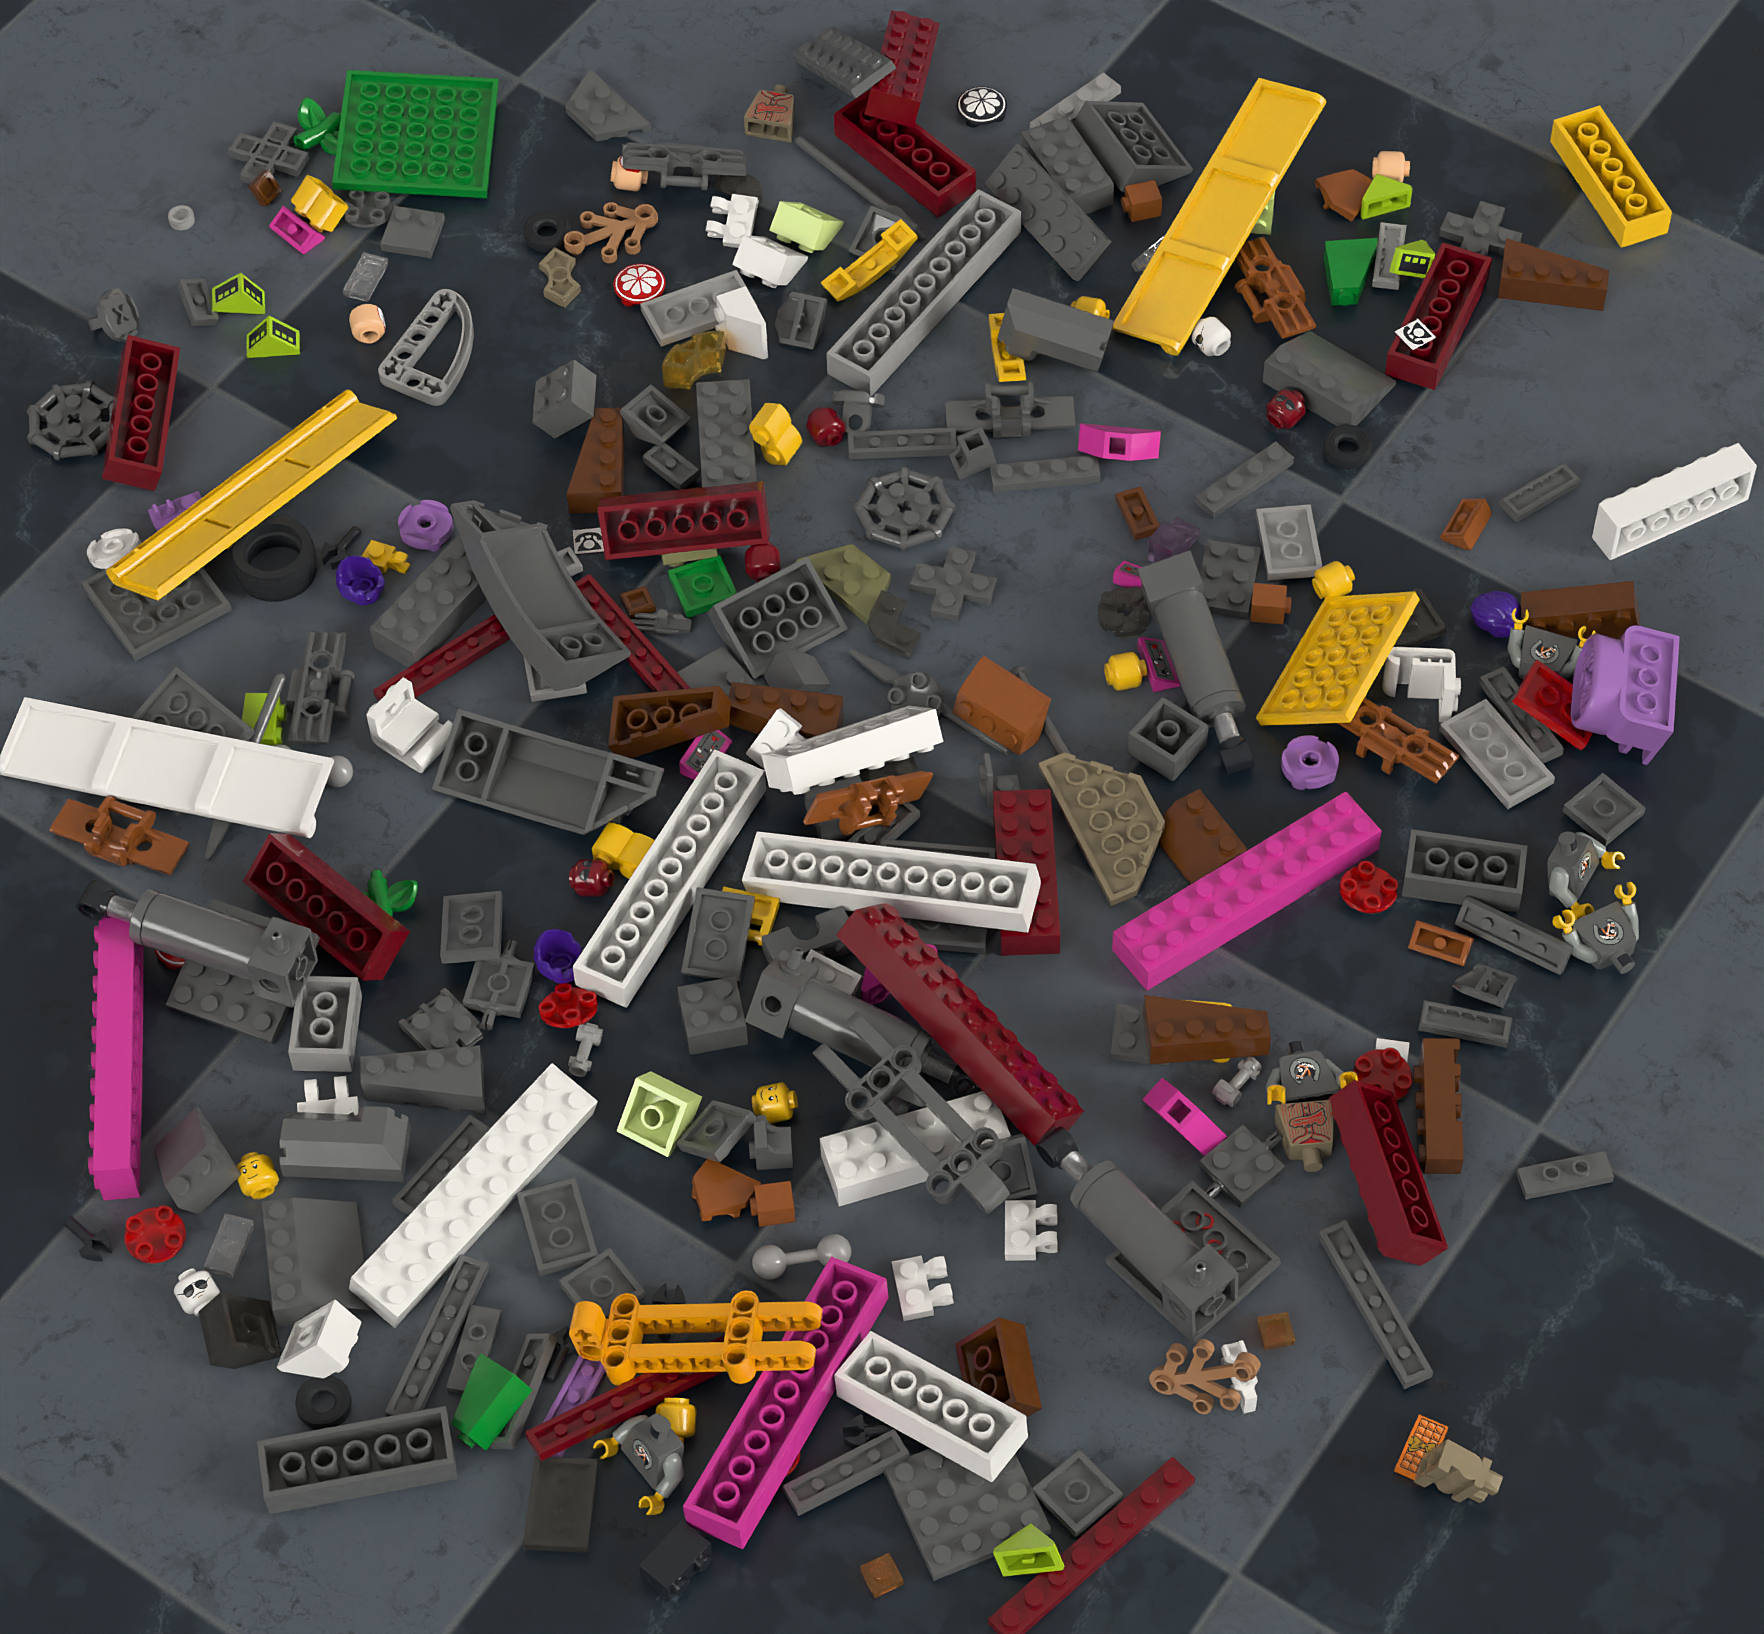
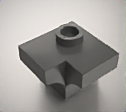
[948,426,997,480]
[749,1115,793,1170]

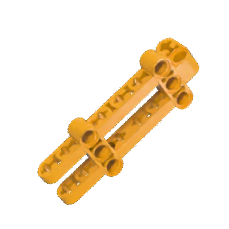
[569,1290,822,1386]

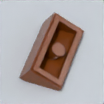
[1440,499,1492,550]
[1408,920,1474,966]

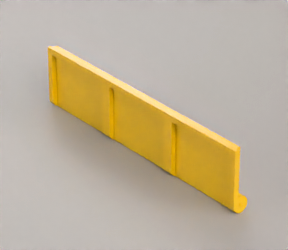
[1112,78,1326,356]
[106,390,397,601]

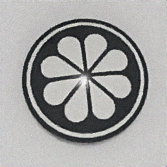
[956,86,1007,128]

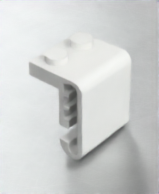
[1382,647,1461,722]
[366,677,453,773]

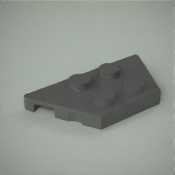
[565,69,651,142]

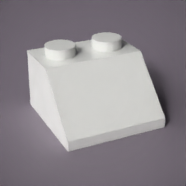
[732,236,808,288]
[714,286,768,359]
[277,1300,362,1378]

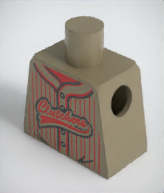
[744,85,795,143]
[1274,1100,1333,1172]

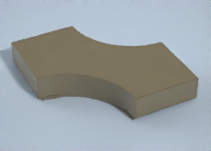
[539,247,581,308]

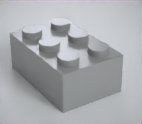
[288,976,362,1072]

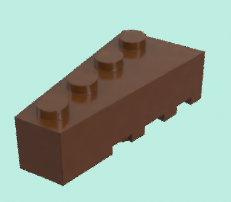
[1498,238,1609,311]
[567,407,624,514]
[1521,581,1640,639]
[728,682,844,739]
[608,686,731,758]
[1143,995,1271,1065]
[1413,1038,1464,1174]

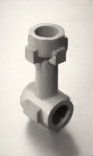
[568,1023,603,1077]
[1212,1057,1262,1107]

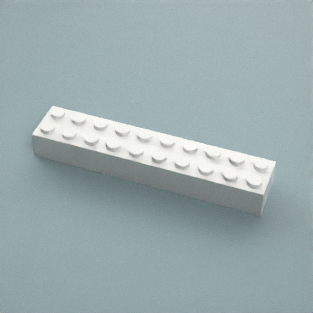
[573,750,766,1008]
[742,832,1041,932]
[349,1063,598,1328]

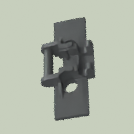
[622,142,746,190]
[945,381,1076,438]
[286,631,355,745]

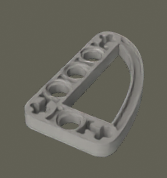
[378,289,474,406]

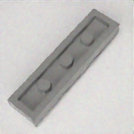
[1030,73,1121,129]

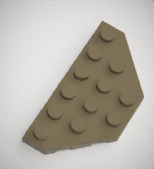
[1038,752,1165,906]

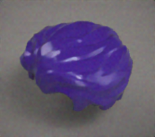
[336,555,385,605]
[1471,591,1522,638]
[534,928,583,983]

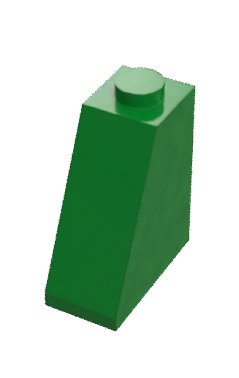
[1323,238,1378,306]
[451,1353,532,1451]

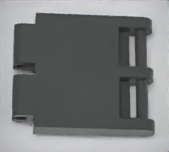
[398,987,483,1051]

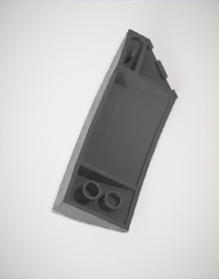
[450,500,631,691]
[432,709,664,835]

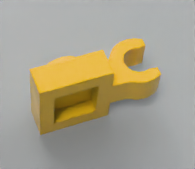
[362,540,411,574]

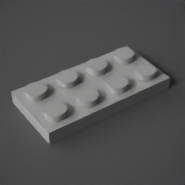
[640,270,757,347]
[1439,699,1555,809]

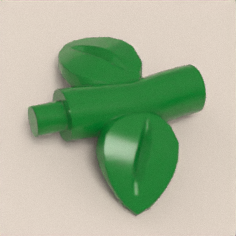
[294,97,341,155]
[362,870,418,916]

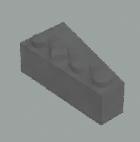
[360,1045,486,1115]

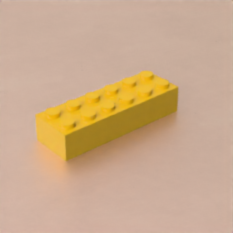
[1550,105,1672,248]

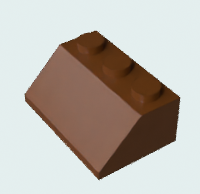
[952,656,1051,755]

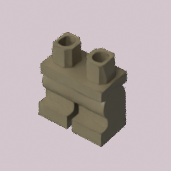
[1414,1439,1503,1503]

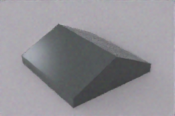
[849,205,917,272]
[620,385,691,446]

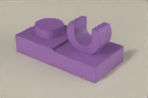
[148,491,202,532]

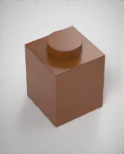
[1121,180,1162,222]
[1250,583,1291,624]
[749,1181,795,1227]

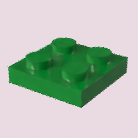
[668,554,737,618]

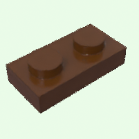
[1115,486,1161,541]

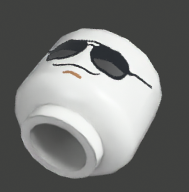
[1192,317,1231,356]
[174,1268,220,1317]

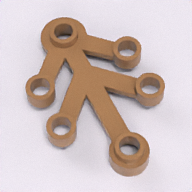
[564,202,658,263]
[1149,1339,1260,1414]

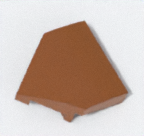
[1314,169,1373,222]
[692,1159,761,1221]

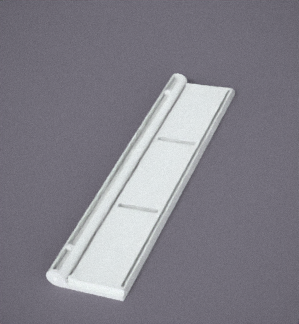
[0,697,334,838]

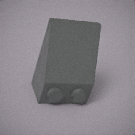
[154,1107,241,1214]

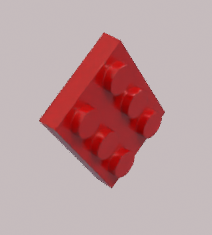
[1512,660,1593,750]

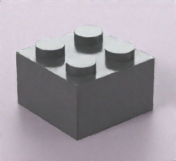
[532,360,597,438]
[1127,697,1208,781]
[677,976,748,1055]

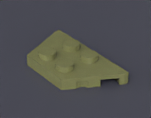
[795,544,891,627]

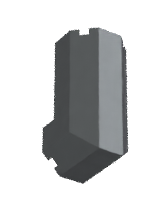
[998,288,1115,372]
[280,1106,411,1182]

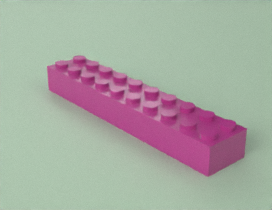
[1112,792,1382,991]
[88,916,144,1200]
[683,1256,889,1549]

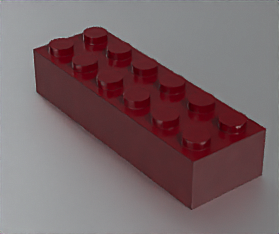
[864,10,940,128]
[834,88,976,218]
[1385,242,1492,390]
[102,335,180,491]
[597,481,771,560]
[993,789,1060,956]
[242,833,410,980]
[1329,1080,1448,1266]

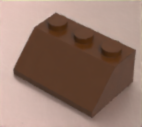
[1158,789,1248,885]
[955,1317,1042,1418]

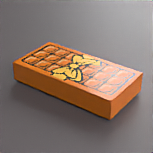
[1394,1415,1448,1480]

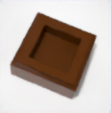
[248,170,282,206]
[620,586,656,619]

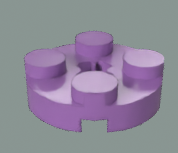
[398,500,453,552]
[1281,735,1339,790]

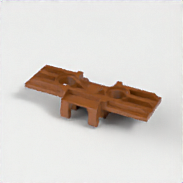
[1235,237,1316,339]
[1338,698,1459,783]
[803,771,933,835]
[49,795,190,876]

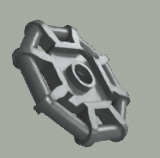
[27,380,115,461]
[853,466,956,551]

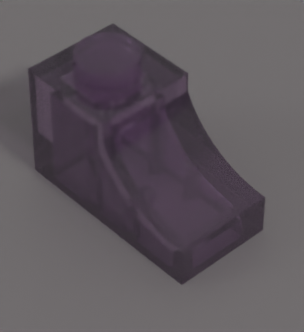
[1148,517,1200,563]

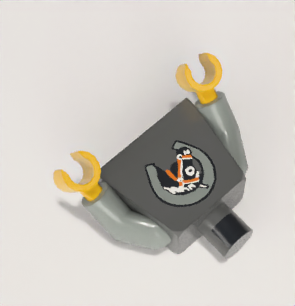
[1508,608,1596,680]
[1547,831,1625,920]
[1552,882,1639,974]
[1265,1041,1358,1105]
[593,1414,684,1515]

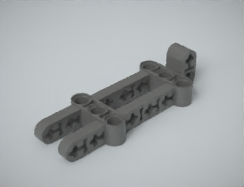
[812,1012,1010,1215]

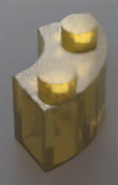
[662,331,726,389]

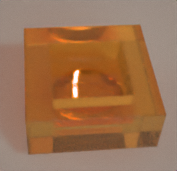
[1257,1312,1295,1350]
[860,1553,903,1598]

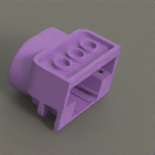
[1571,625,1680,765]

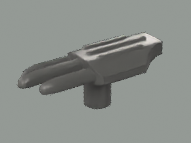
[630,609,692,634]

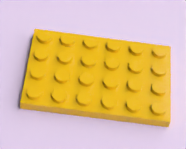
[1256,591,1420,726]

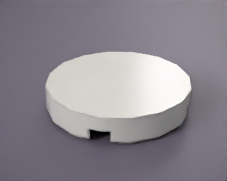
[87,528,141,569]

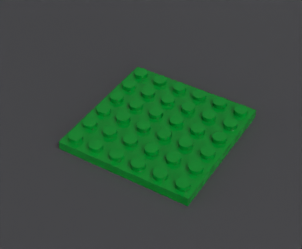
[332,70,499,198]

